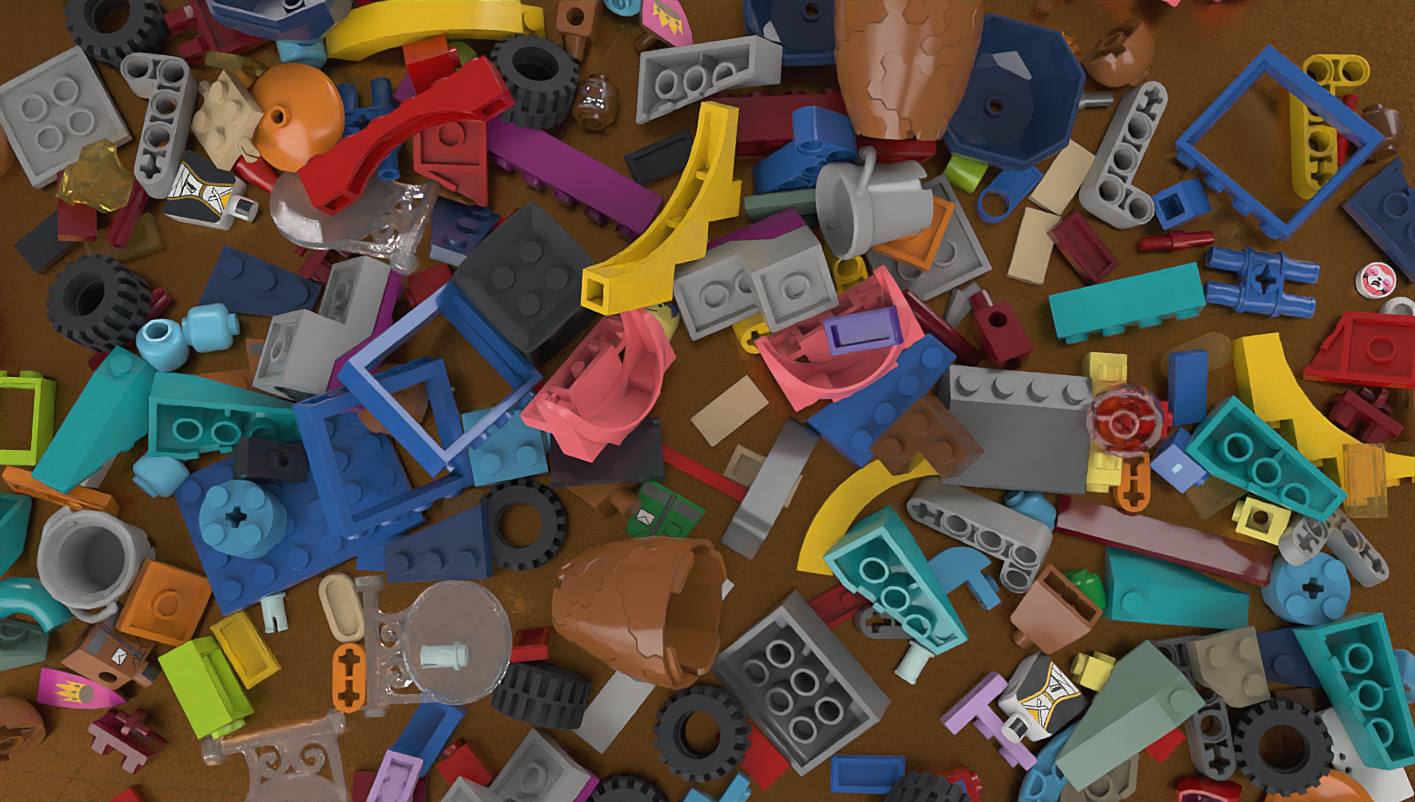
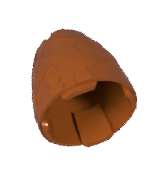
[834,0,984,141]
[552,535,727,690]

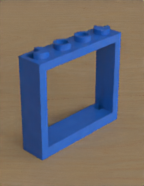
[1175,45,1385,243]
[336,280,543,478]
[292,356,475,540]

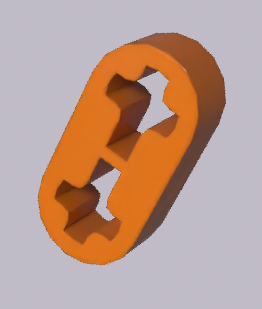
[1113,444,1150,512]
[332,642,370,713]

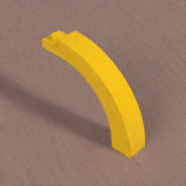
[325,0,545,62]
[794,459,940,576]

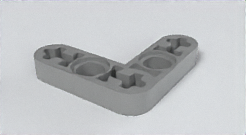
[1278,507,1389,588]

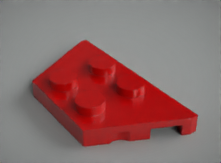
[413,91,488,207]
[1303,311,1415,390]

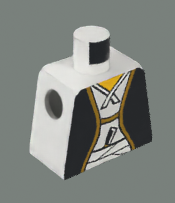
[162,149,258,230]
[998,651,1090,743]

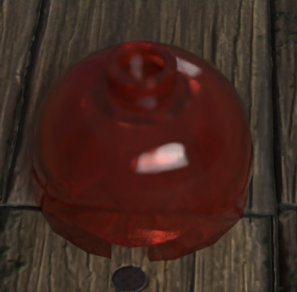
[1086,381,1165,458]

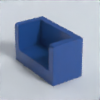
[388,686,469,778]

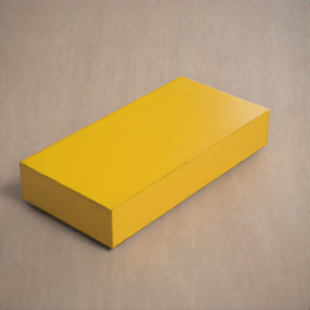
[210,608,282,689]

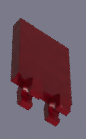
[163,0,273,67]

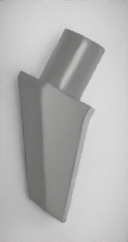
[943,282,981,329]

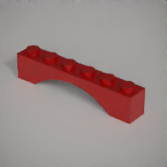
[296,55,516,216]

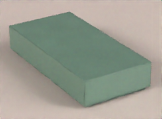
[744,188,817,221]

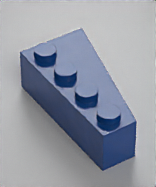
[805,333,957,469]

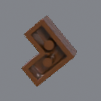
[869,396,985,479]

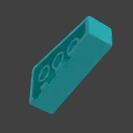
[1048,262,1206,345]
[1292,612,1415,771]

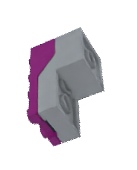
[673,207,840,341]
[252,255,404,414]
[441,728,600,802]

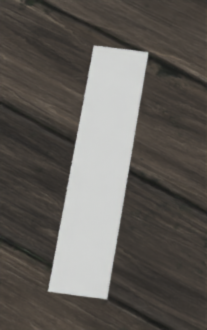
[572,579,734,754]

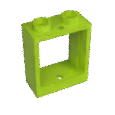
[0,370,57,467]
[158,635,254,740]

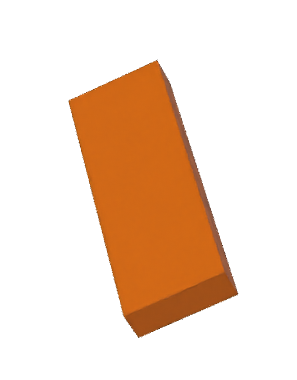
[2,465,120,517]

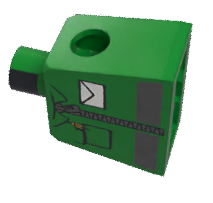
[625,481,706,538]

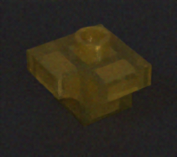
[56,138,136,214]

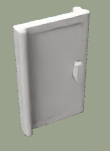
[1315,706,1415,802]

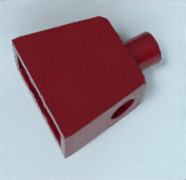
[969,289,1034,371]

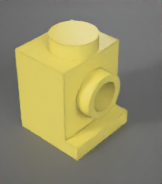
[1232,494,1292,545]
[1070,651,1119,692]

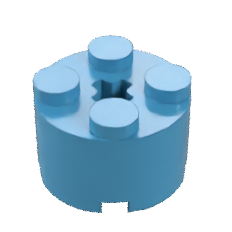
[199,480,287,559]
[1261,552,1350,625]

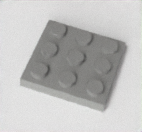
[0,45,133,189]
[863,173,992,302]

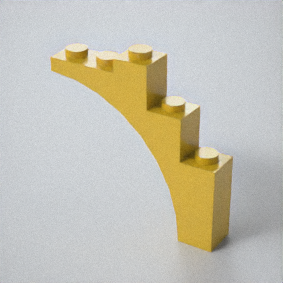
[581,101,742,316]
[1230,332,1415,507]

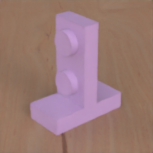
[939,671,1038,771]
[366,750,423,802]

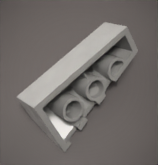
[636,35,783,125]

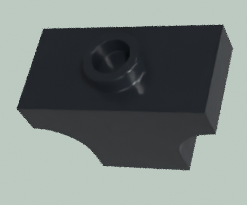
[233,437,308,485]

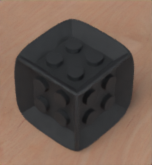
[451,202,599,367]

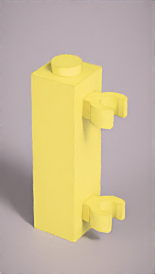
[1081,352,1127,493]

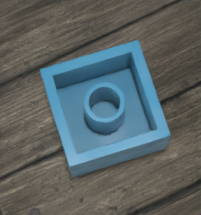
[461,400,548,489]

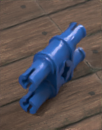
[336,77,402,181]
[1202,246,1320,319]

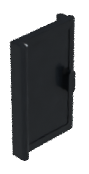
[550,417,666,488]

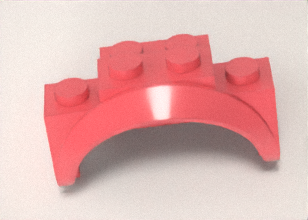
[754,264,925,412]
[520,307,676,463]

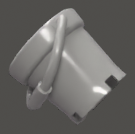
[815,145,934,260]
[37,506,156,624]

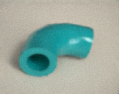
[0,577,77,634]

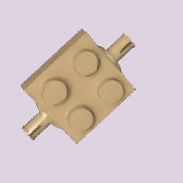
[190,69,264,171]

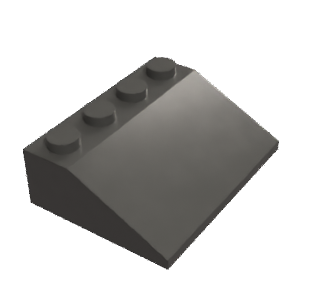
[937,365,1094,495]
[710,589,891,777]

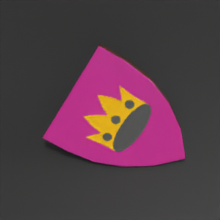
[633,0,693,52]
[37,664,129,709]

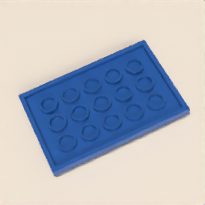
[173,412,427,617]

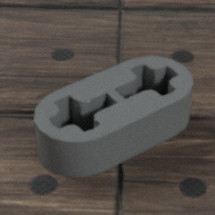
[854,603,914,639]

